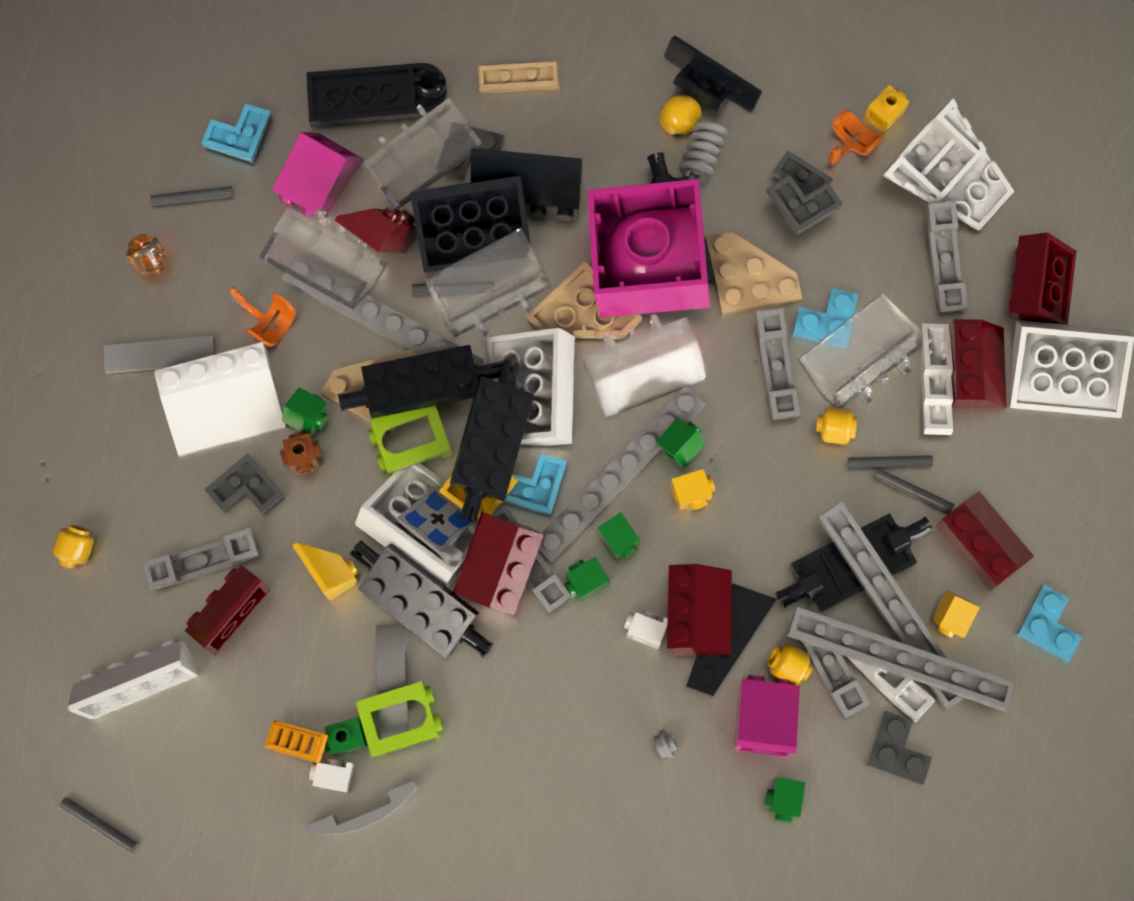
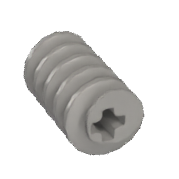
[679,122,727,184]

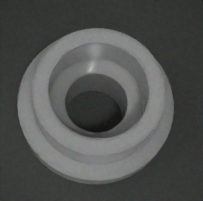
[654,730,678,758]

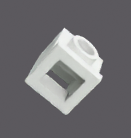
[624,611,668,649]
[309,759,356,794]

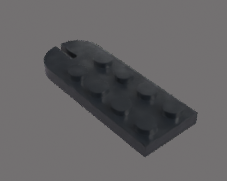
[306,63,447,126]

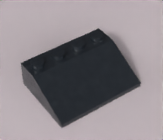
[471,148,582,221]
[410,175,532,273]

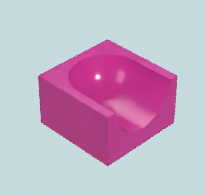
[587,179,710,318]

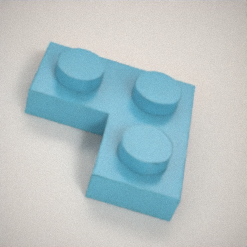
[201,103,272,163]
[792,288,858,348]
[502,453,567,516]
[1016,584,1082,662]

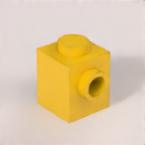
[864,85,910,134]
[670,469,715,511]
[931,590,980,638]

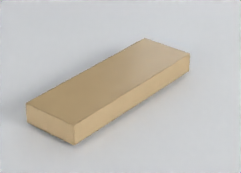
[478,61,559,94]

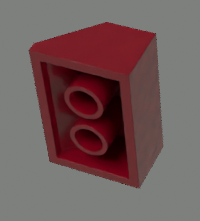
[335,207,417,253]
[1009,232,1077,325]
[949,319,1007,409]
[936,491,1034,591]
[453,512,544,615]
[667,564,732,656]
[184,565,271,656]

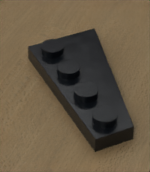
[685,583,776,697]

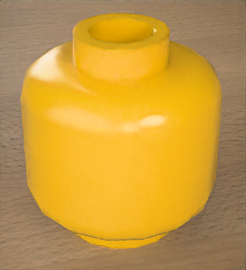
[816,407,857,445]
[52,525,94,568]
[767,643,812,685]

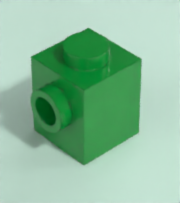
[282,387,328,436]
[656,417,706,469]
[597,512,640,560]
[564,557,610,602]
[324,717,368,757]
[765,777,805,823]

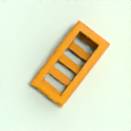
[265,720,328,764]

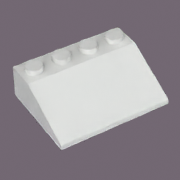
[1009,320,1134,418]
[486,328,575,446]
[154,342,287,457]
[355,463,473,587]
[68,639,199,720]

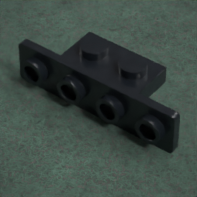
[664,36,762,112]

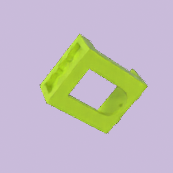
[368,406,453,477]
[355,681,443,758]

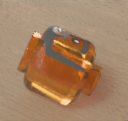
[126,234,168,276]

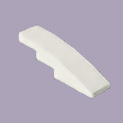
[921,323,953,435]
[845,617,935,723]

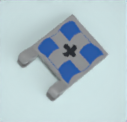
[396,487,478,568]

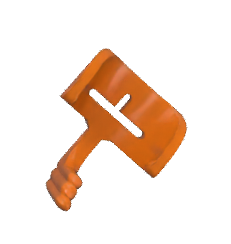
[827,109,883,166]
[230,287,296,347]

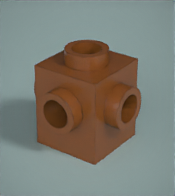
[280,432,322,474]

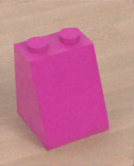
[272,132,364,218]
[733,675,800,758]

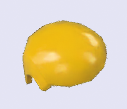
[658,94,702,135]

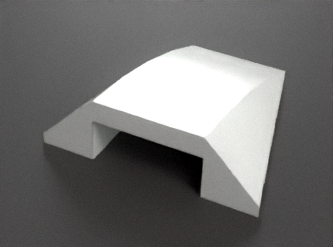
[882,99,1014,231]

